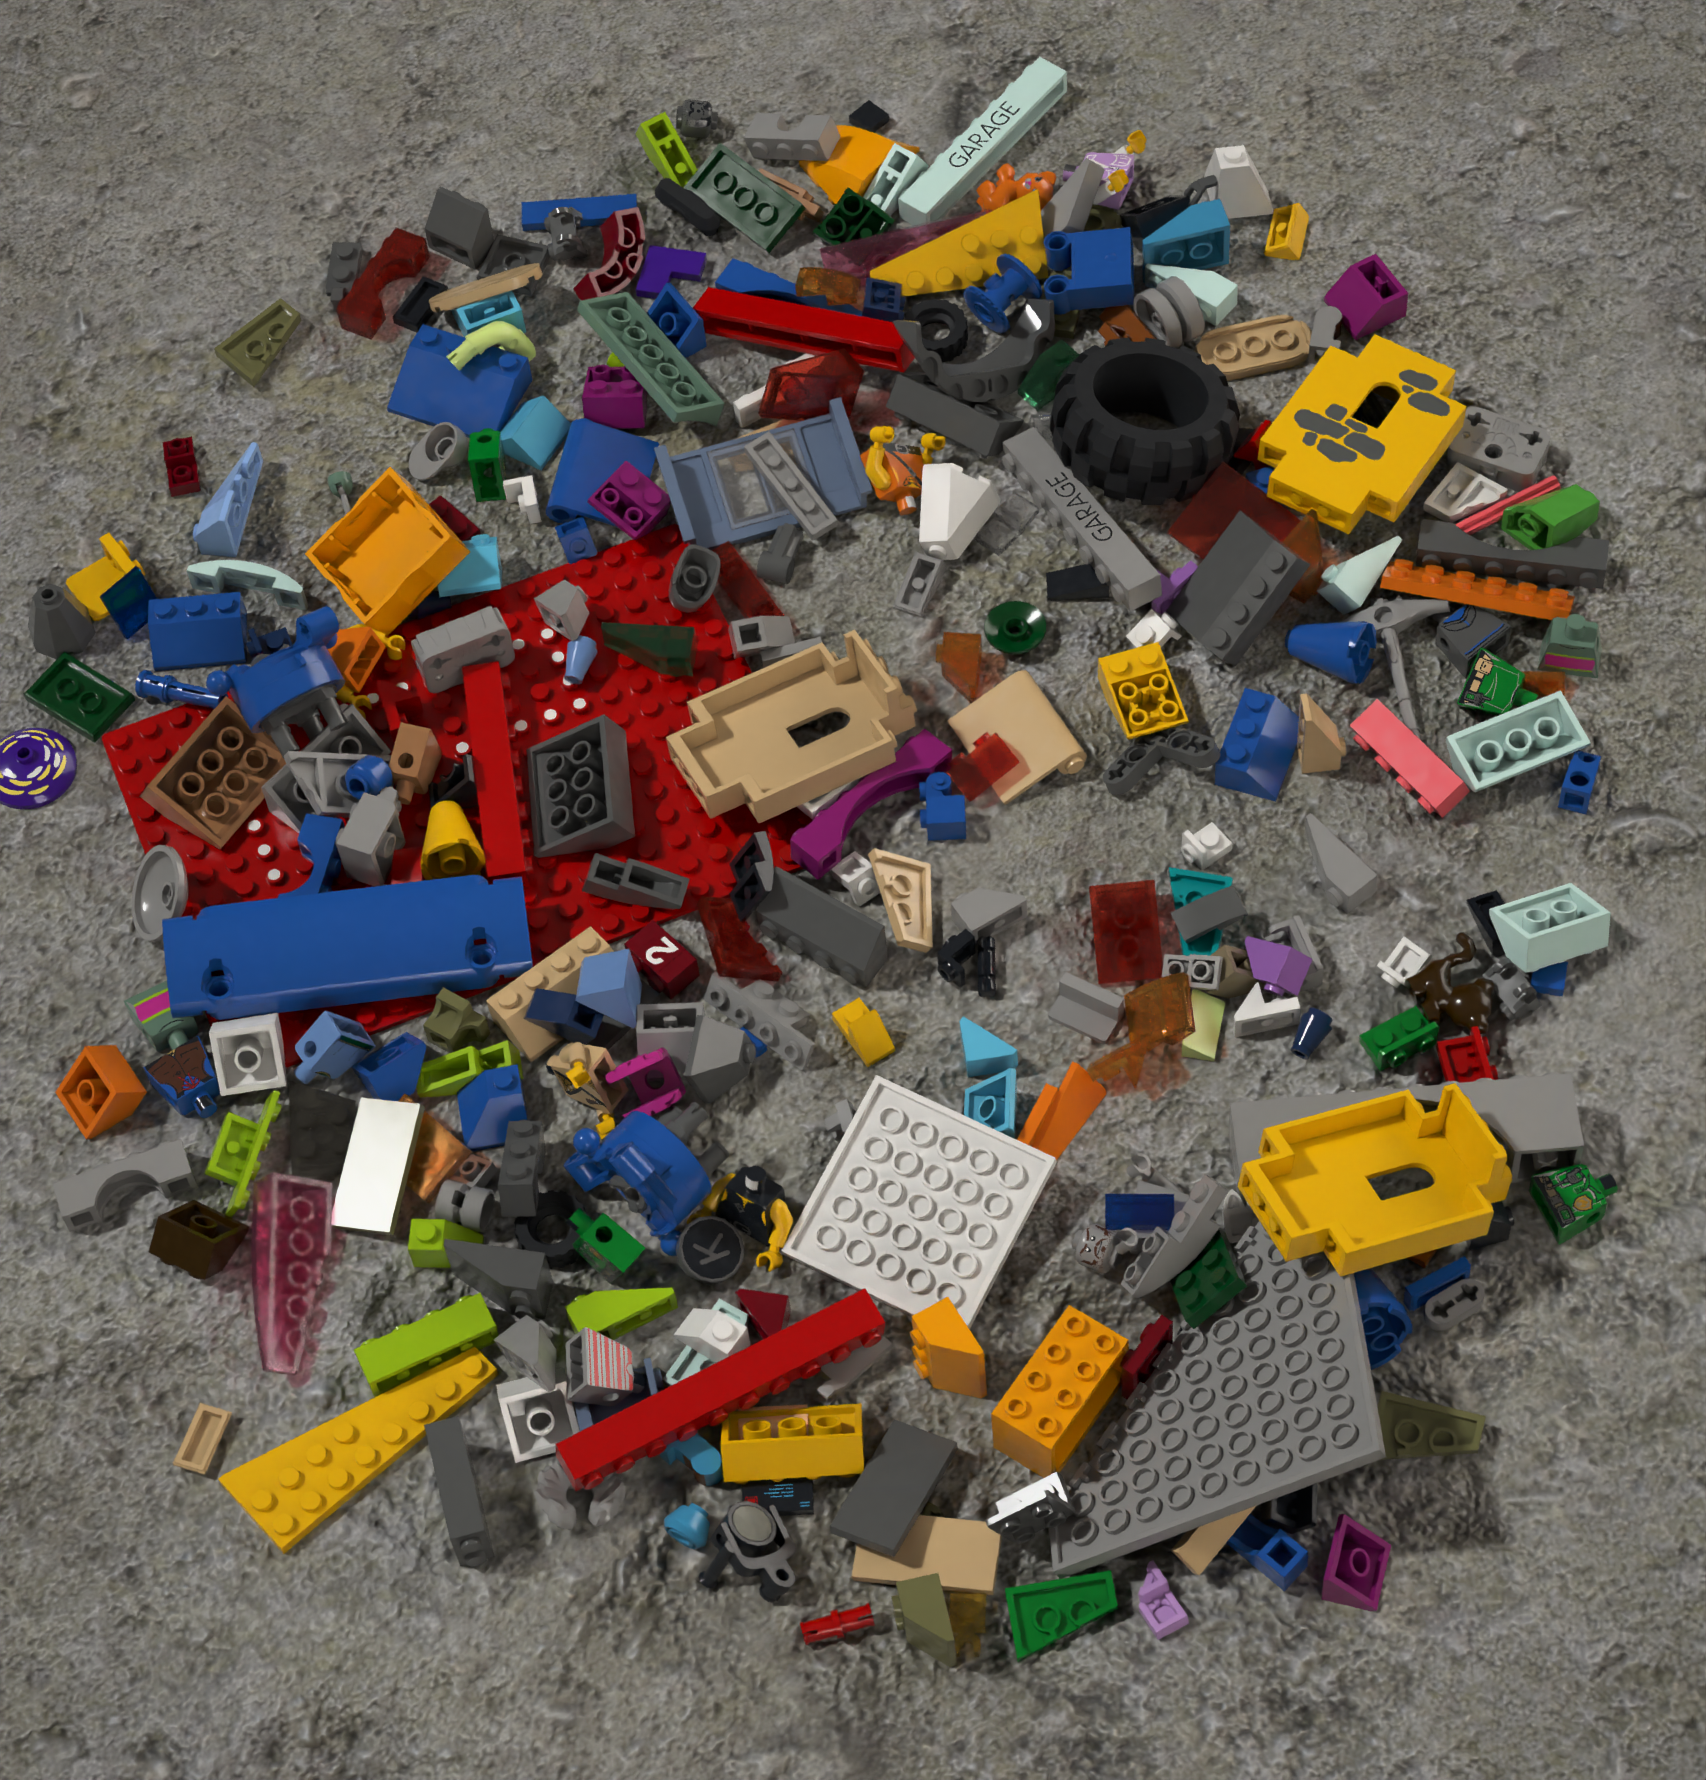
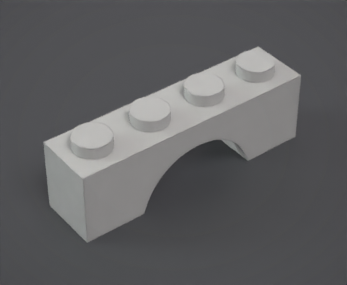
[52,1139,198,1232]

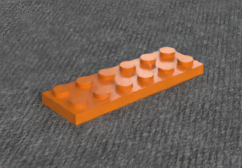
[1380,559,1575,620]

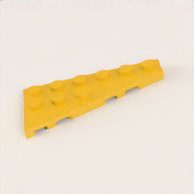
[869,189,1048,296]

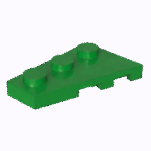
[1005,1570,1118,1662]

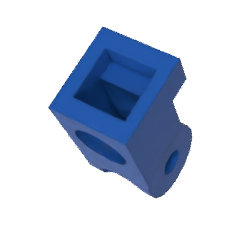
[1558,750,1601,814]

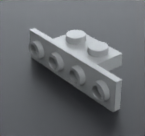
[704,972,815,1070]

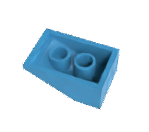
[1142,199,1230,283]

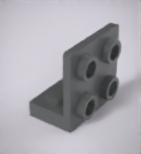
[985,1472,1076,1543]

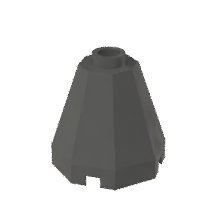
[28,584,95,660]

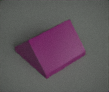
[1321,1514,1391,1611]

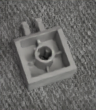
[335,787,406,886]

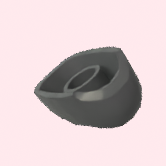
[669,544,721,613]

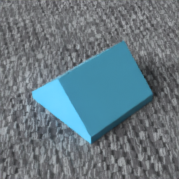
[500,395,571,471]
[964,1068,1017,1139]

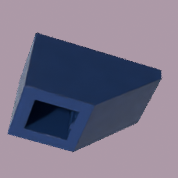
[524,988,604,1044]

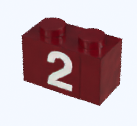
[624,920,700,999]

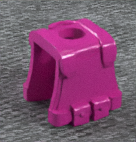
[605,1047,686,1118]

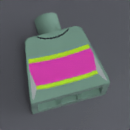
[1537,614,1602,679]
[124,981,199,1051]

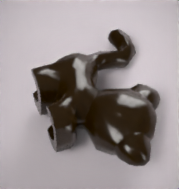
[1407,932,1494,1034]

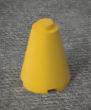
[420,801,486,880]

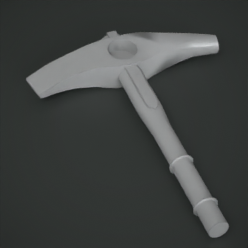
[1341,598,1450,740]

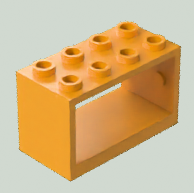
[991,1305,1129,1478]

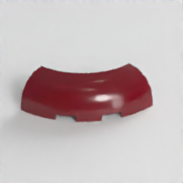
[573,207,645,301]

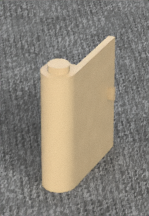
[947,670,1087,805]

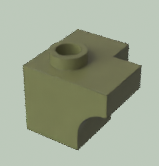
[423,987,490,1053]

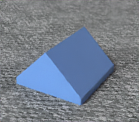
[575,949,642,1029]

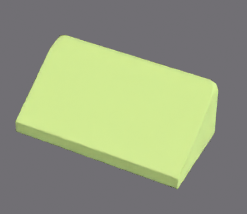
[1181,989,1225,1061]

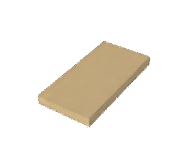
[851,1515,1002,1595]

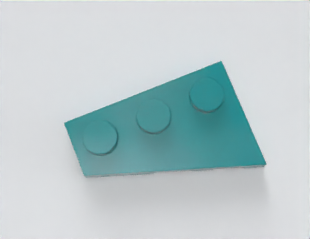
[1169,867,1233,956]

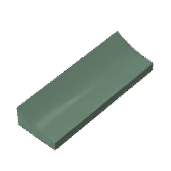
[577,292,725,426]

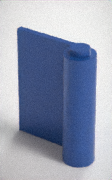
[546,418,659,527]

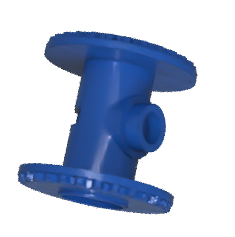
[963,253,1043,334]

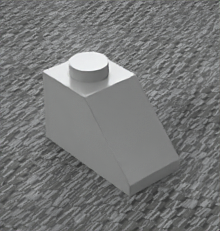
[534,580,589,641]
[951,888,1028,946]

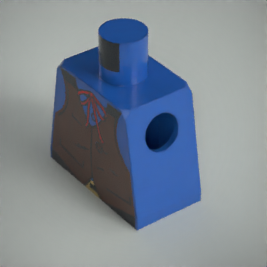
[143,1036,220,1118]

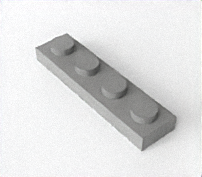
[744,431,838,541]

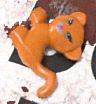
[976,163,1057,214]

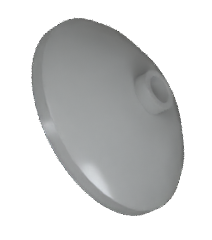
[132,845,188,941]

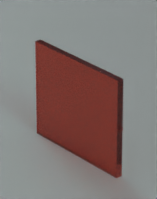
[1167,462,1312,560]

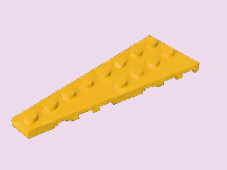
[218,1347,499,1554]

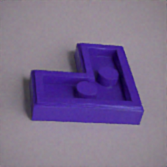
[636,245,707,299]

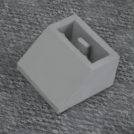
[636,1002,706,1082]

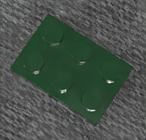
[1170,1228,1247,1329]

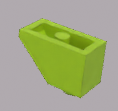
[408,1219,484,1268]

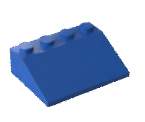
[387,324,533,438]

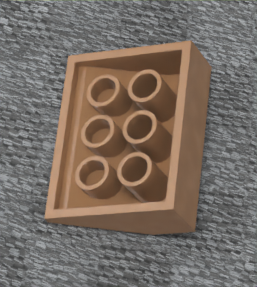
[140,696,286,849]

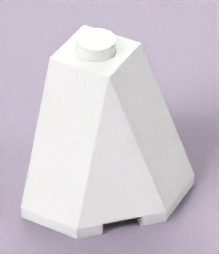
[1204,145,1273,219]
[919,463,1001,560]

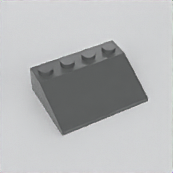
[1166,511,1311,666]
[526,714,635,858]

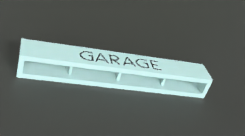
[898,57,1067,233]

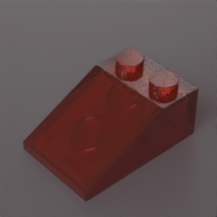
[758,348,864,421]
[1089,880,1163,984]

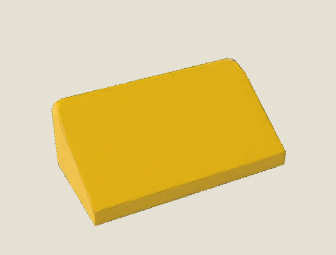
[1264,203,1309,260]

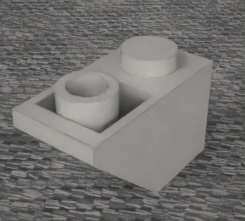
[728,616,795,659]

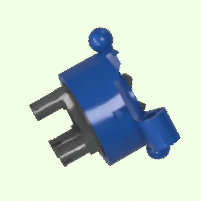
[206,606,349,759]
[563,1102,729,1257]

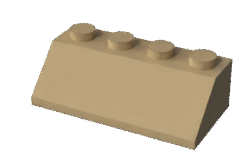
[486,926,614,1062]

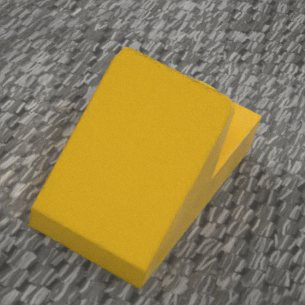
[832,997,895,1067]

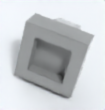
[824,1099,858,1140]

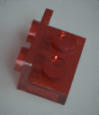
[946,732,1020,802]

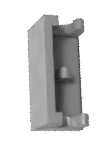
[1265,915,1323,995]

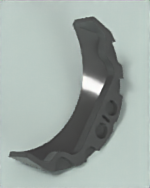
[893,298,1055,402]

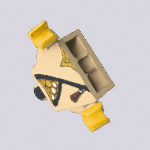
[547,1042,628,1139]

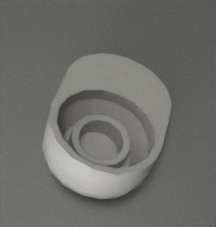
[409,422,468,481]

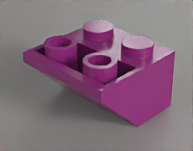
[1324,254,1408,340]
[582,365,648,428]
[587,461,671,540]

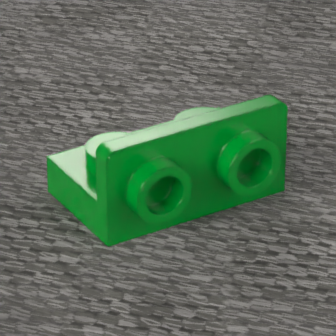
[1359,1006,1439,1072]

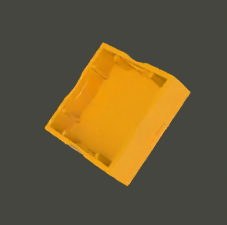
[305,467,470,637]

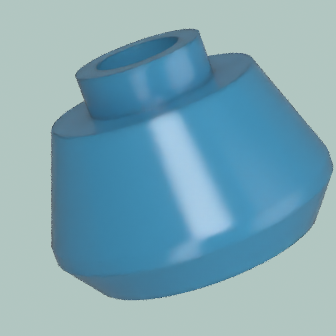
[664,1503,710,1549]

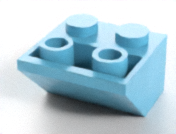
[451,291,526,337]

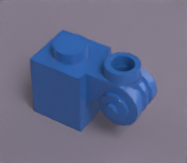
[919,772,966,841]

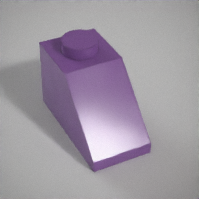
[1244,936,1312,997]

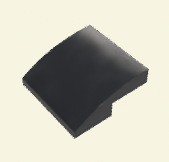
[729,831,774,922]

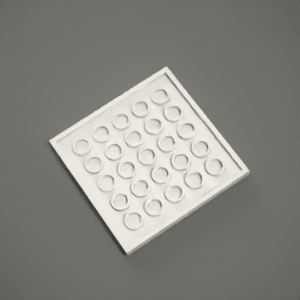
[782,1075,1057,1329]

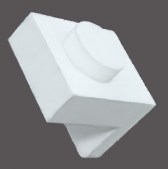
[1126,609,1182,648]
[1377,937,1433,988]

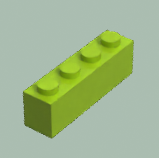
[354,1293,499,1397]

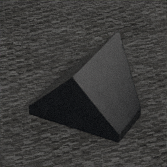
[428,754,479,809]

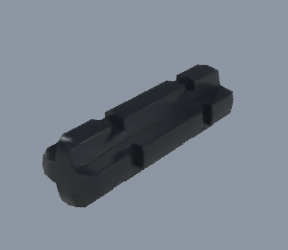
[977,936,996,997]

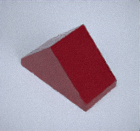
[735,1289,791,1340]

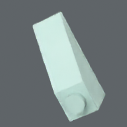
[863,143,929,216]
[1317,536,1403,615]

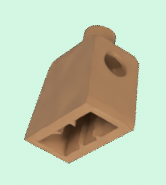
[389,722,443,805]

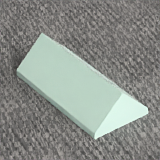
[1445,690,1591,792]

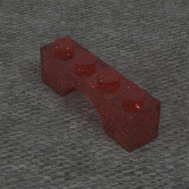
[337,227,430,340]

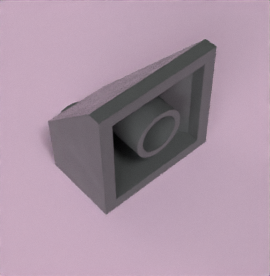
[684,1015,756,1103]

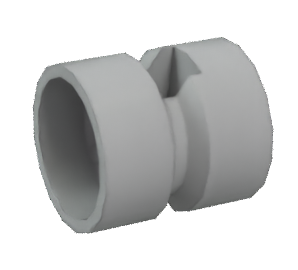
[435,1179,495,1233]

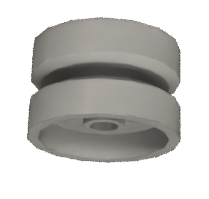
[1134,276,1205,348]

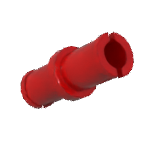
[800,1603,875,1645]

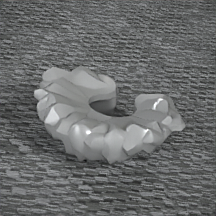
[534,1460,625,1530]

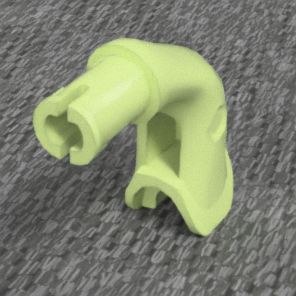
[446,321,536,371]

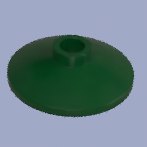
[984,601,1046,654]

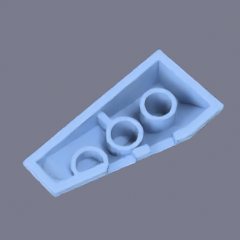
[193,442,263,557]

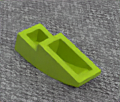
[416,1040,524,1098]

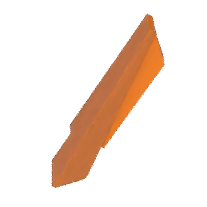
[1016,1061,1106,1160]

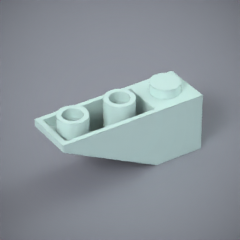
[1145,264,1238,326]

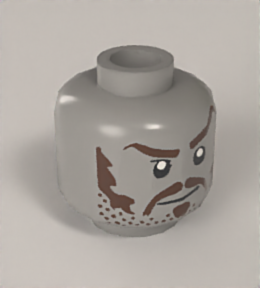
[1072,1223,1125,1273]

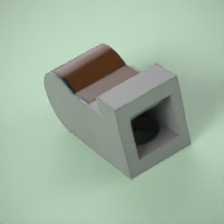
[1308,306,1342,364]

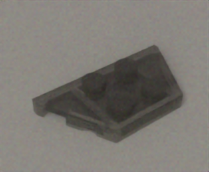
[289,1081,358,1201]

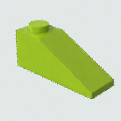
[636,112,698,188]
[565,1287,678,1340]

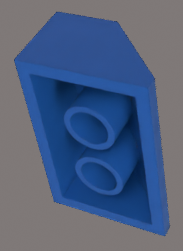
[148,592,247,671]
[1215,688,1299,802]

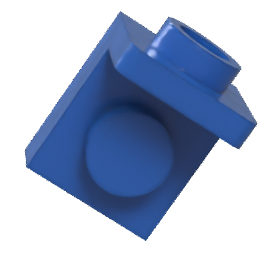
[555,516,597,564]

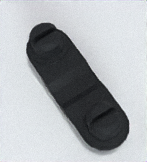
[655,178,721,236]

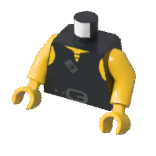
[687,1166,793,1272]

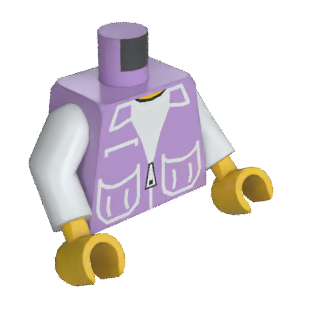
[1063,130,1147,210]

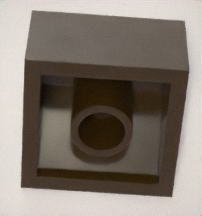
[149,1200,250,1280]

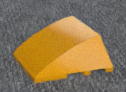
[798,125,920,204]

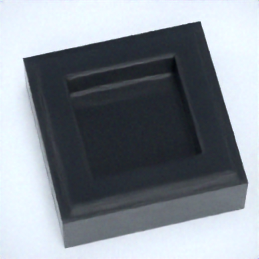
[849,100,890,133]

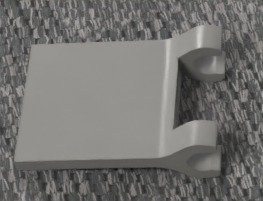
[817,1336,893,1406]

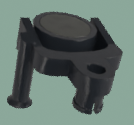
[699,1501,797,1603]

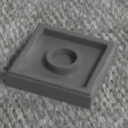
[476,234,550,296]

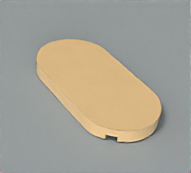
[429,263,543,312]
[1195,315,1312,381]

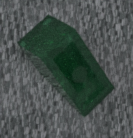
[1018,340,1080,411]

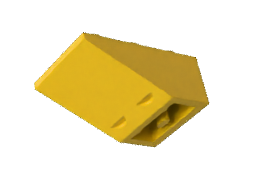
[1097,642,1189,740]

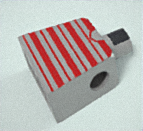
[566,1327,646,1407]

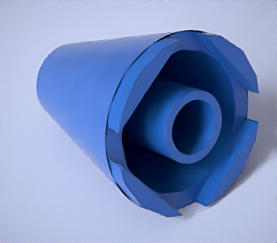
[1285,621,1377,684]

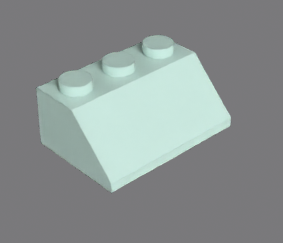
[1489,883,1611,973]

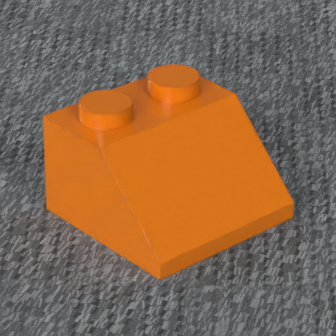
[55,1045,147,1139]

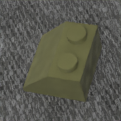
[891,1573,957,1667]

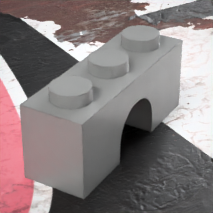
[744,113,841,161]

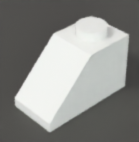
[674,1308,750,1363]

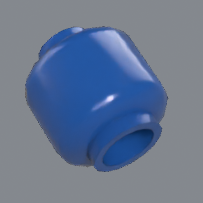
[345,755,393,800]

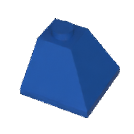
[351,1032,427,1102]
[457,1064,528,1152]

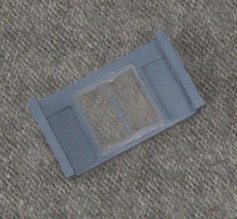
[654,397,872,550]

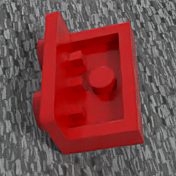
[1436,1026,1498,1083]

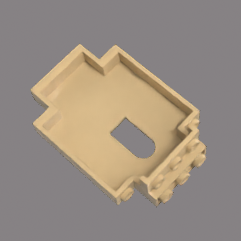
[666,630,917,823]

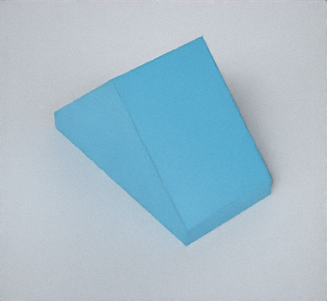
[959,1016,1018,1077]

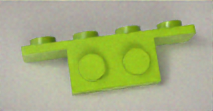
[204,1090,282,1217]

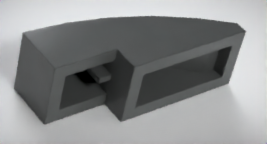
[582,853,689,909]

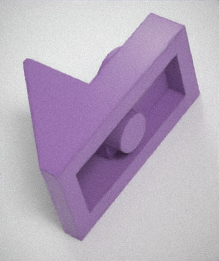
[1151,560,1198,615]

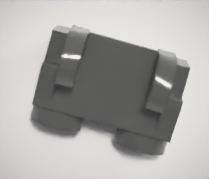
[544,207,588,261]
[1482,958,1542,1021]

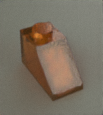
[936,632,982,703]

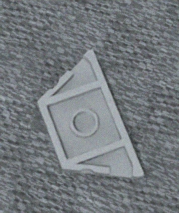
[284,751,394,818]

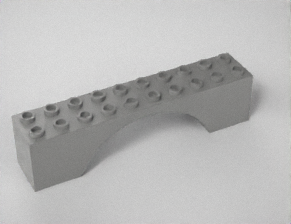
[1228,1072,1584,1205]

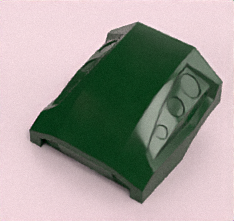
[812,188,895,266]

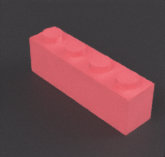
[1350,699,1470,818]

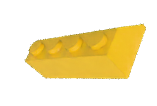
[721,1403,865,1484]

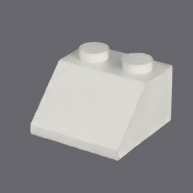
[209,1013,287,1096]
[496,1367,580,1463]

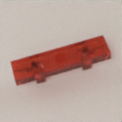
[711,541,784,619]

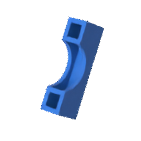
[278,813,345,898]
[1226,1514,1308,1592]

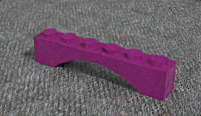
[790,729,952,880]

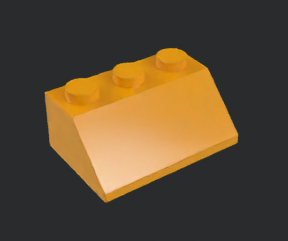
[910,1297,987,1399]

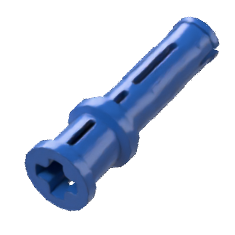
[135,670,228,709]

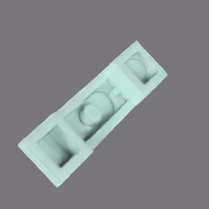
[186,560,308,610]

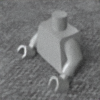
[1115,1153,1190,1256]

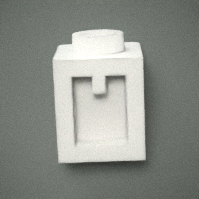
[503,475,542,524]
[1181,822,1233,870]
[830,851,880,906]

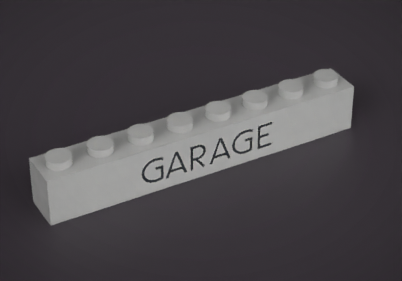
[1002,427,1162,611]

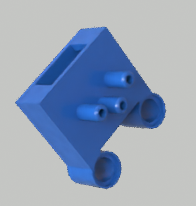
[1044,227,1134,315]

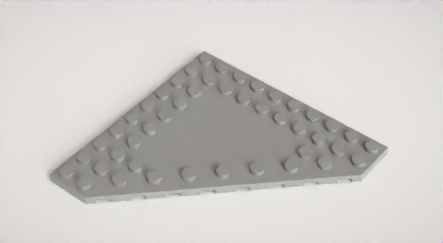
[1049,1221,1386,1579]

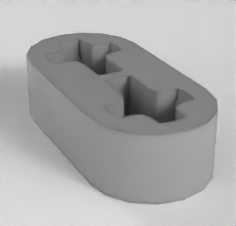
[1424,1279,1485,1331]

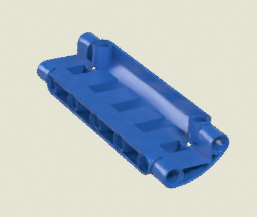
[162,875,533,1020]

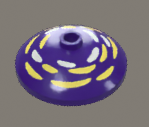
[0,728,77,809]

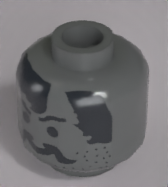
[676,99,718,139]

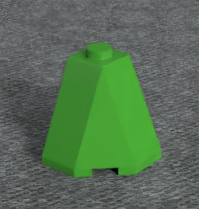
[1501,484,1600,550]

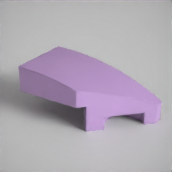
[1138,1560,1189,1640]

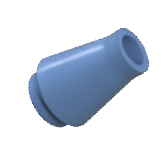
[564,635,598,684]

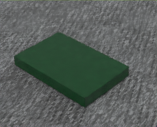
[24,652,135,743]

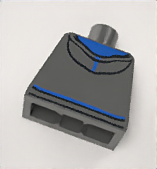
[1432,604,1511,678]

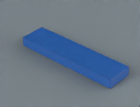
[522,194,638,231]

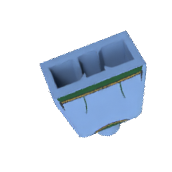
[294,1010,376,1084]

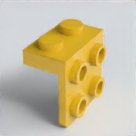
[66,532,147,621]

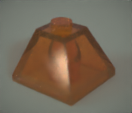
[1282,509,1323,604]

